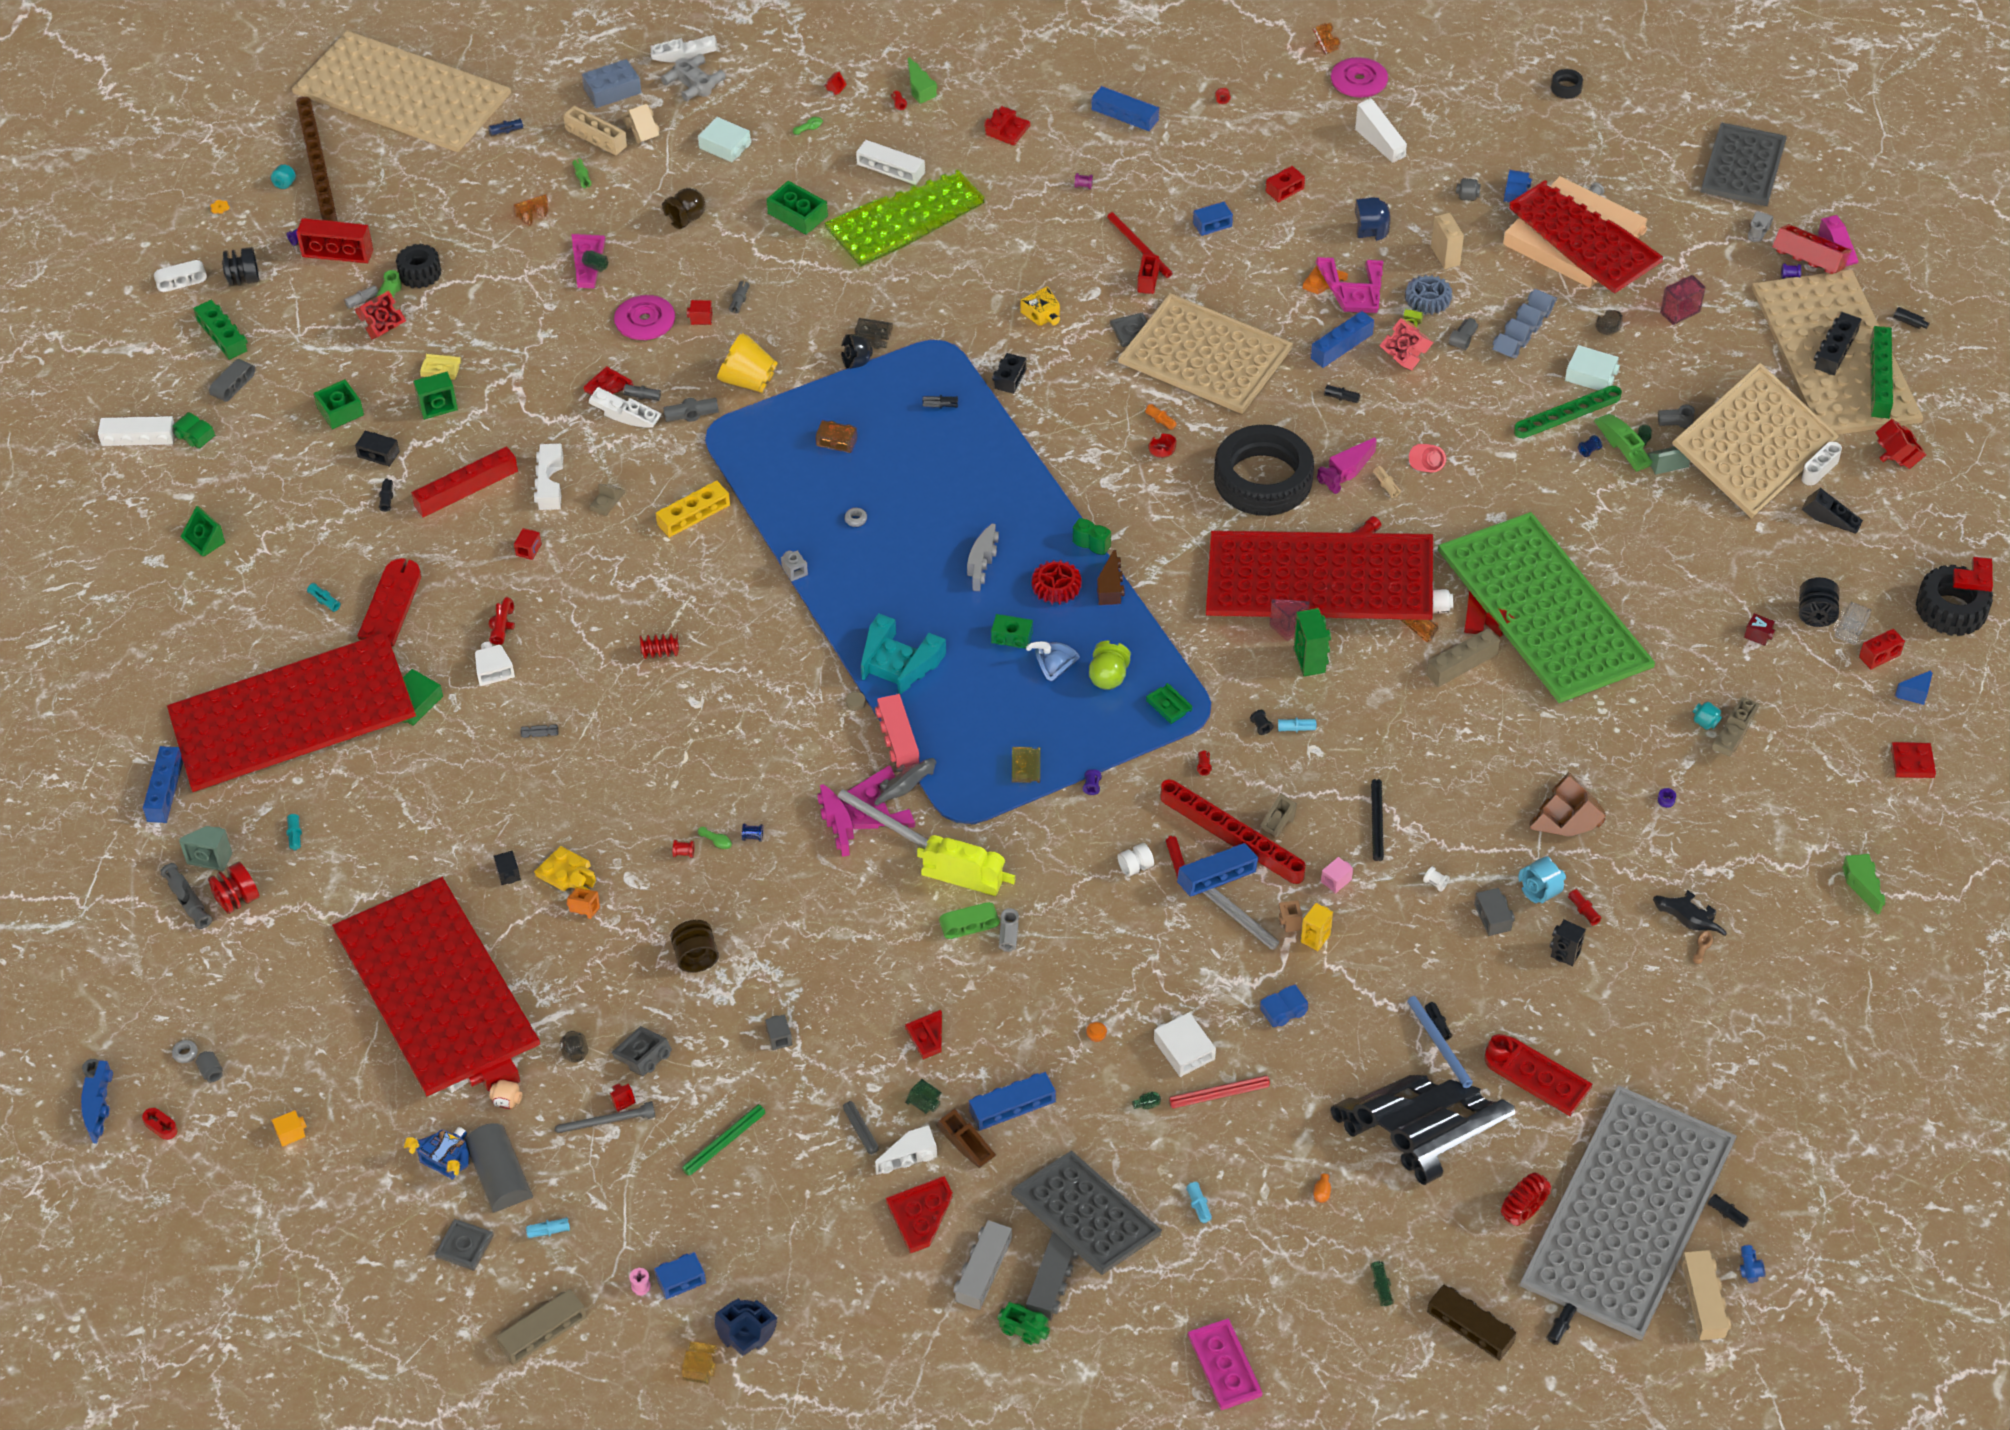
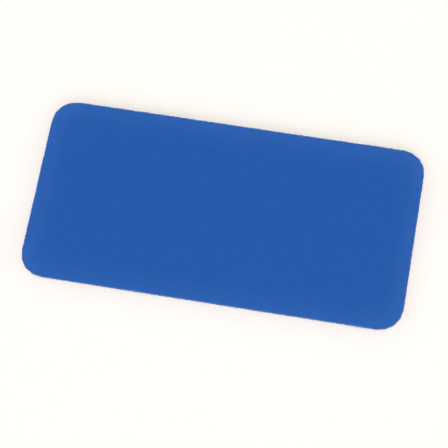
[705,340,1211,824]

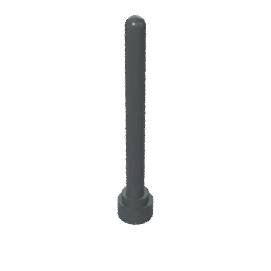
[555,1101,656,1133]

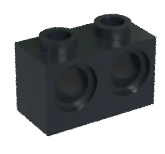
[992,353,1027,394]

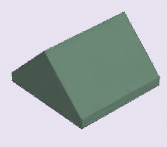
[1647,446,1690,475]

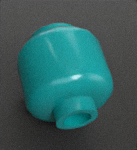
[271,164,296,189]
[1693,701,1722,730]

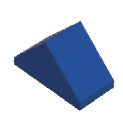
[1895,670,1933,705]

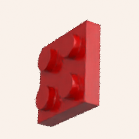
[1891,742,1936,778]

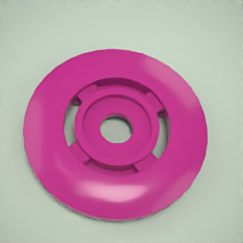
[1331,57,1388,97]
[614,295,675,340]

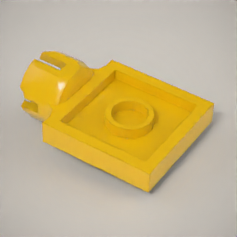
[534,846,596,892]

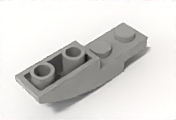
[967,524,999,591]

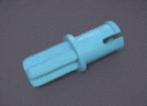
[1278,717,1317,733]
[1186,1182,1212,1223]
[526,1217,570,1238]

